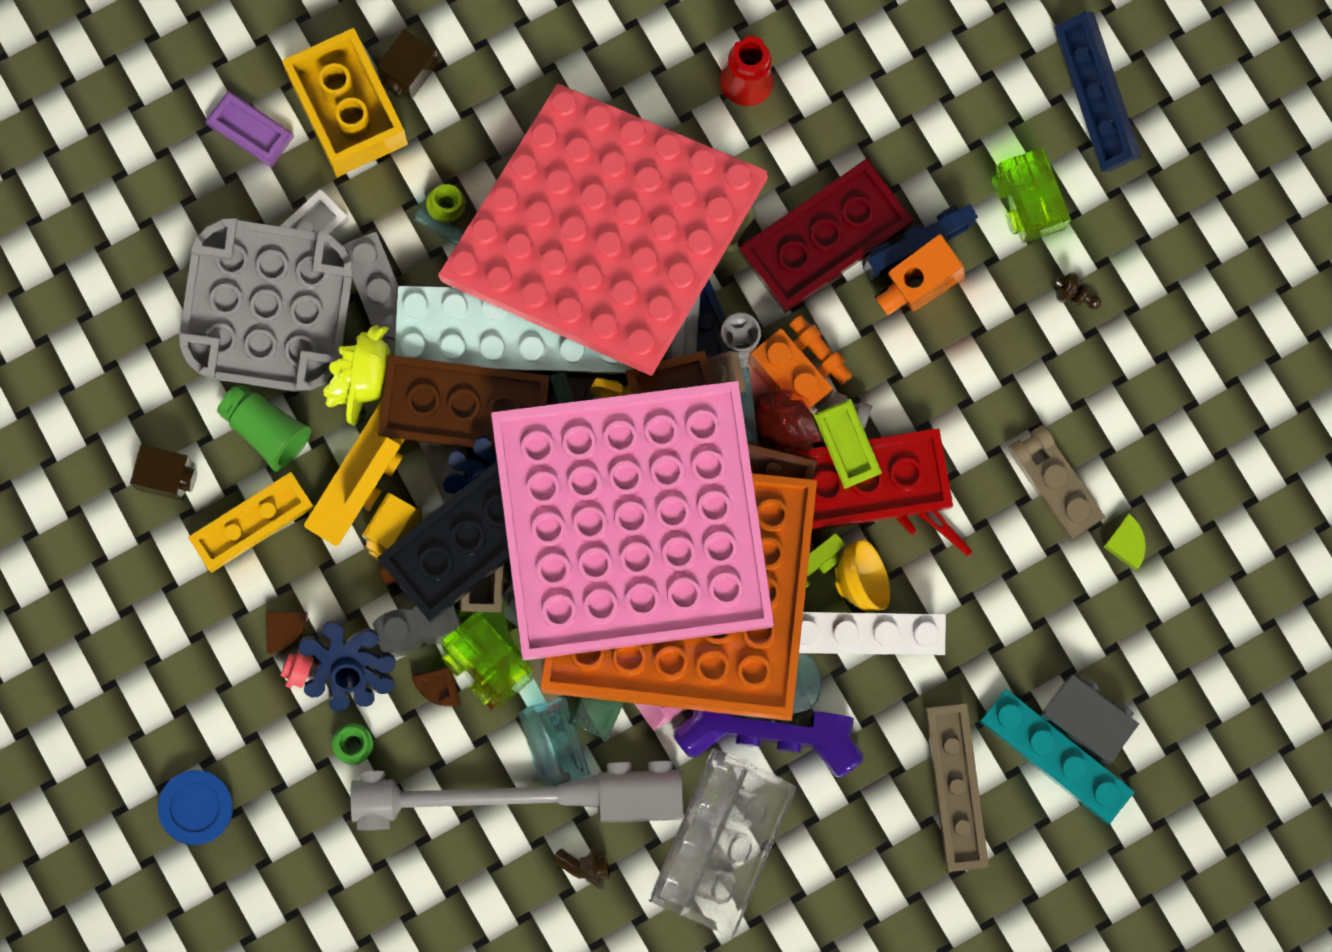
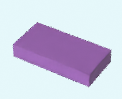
[205,91,294,168]

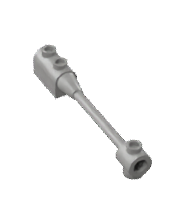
[351,761,683,831]

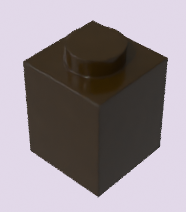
[377,29,439,100]
[130,444,197,501]

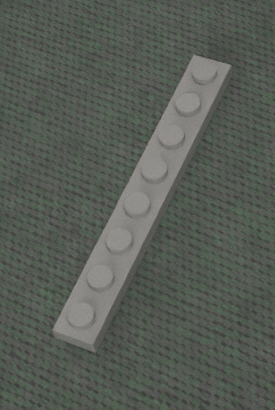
[342,232,469,503]

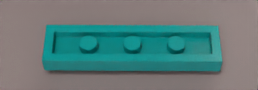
[979,689,1135,825]

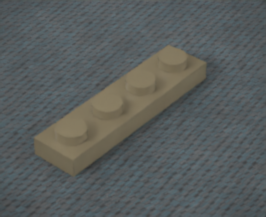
[925,703,989,872]

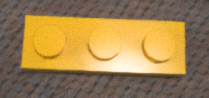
[188,472,314,573]

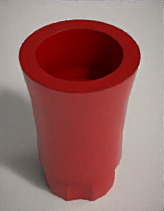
[720,36,774,106]

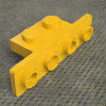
[304,399,404,546]

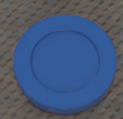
[158,770,233,845]

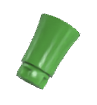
[217,384,311,472]

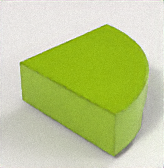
[1104,514,1146,571]

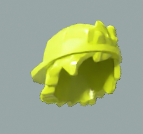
[323,325,392,426]

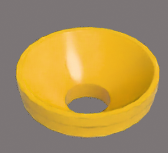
[834,540,890,613]

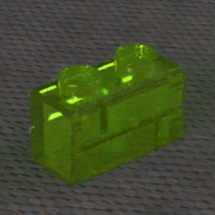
[992,148,1071,244]
[441,612,534,710]

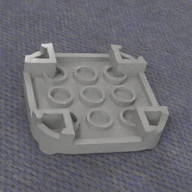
[179,218,353,392]

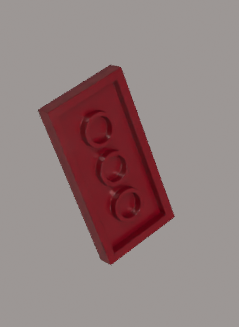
[739,158,914,314]

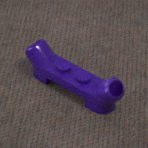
[673,710,864,778]

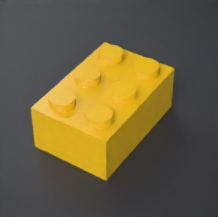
[282,28,408,177]

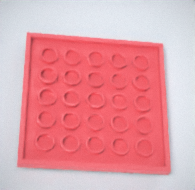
[438,83,768,376]

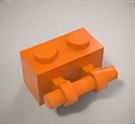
[748,315,853,423]

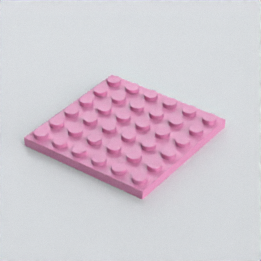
[491,381,774,661]

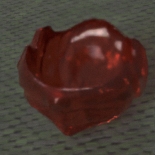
[755,388,822,451]

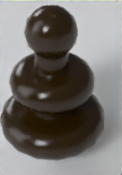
[1053,272,1101,309]

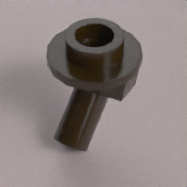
[553,847,610,889]

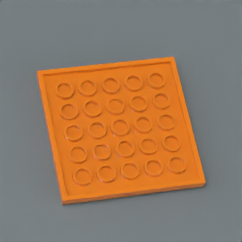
[541,473,817,721]

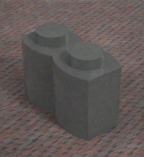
[373,605,462,657]

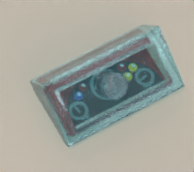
[519,697,590,787]

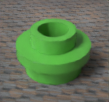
[332,723,374,765]

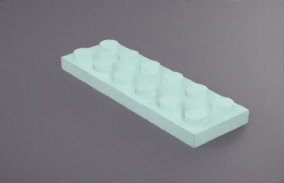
[394,286,634,374]

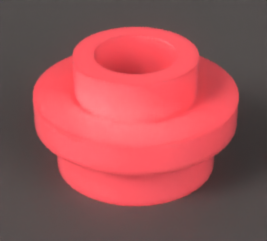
[280,651,314,689]

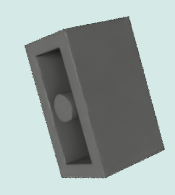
[1040,675,1140,766]

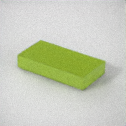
[813,399,882,489]

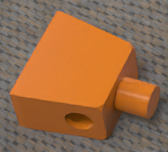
[874,234,965,316]

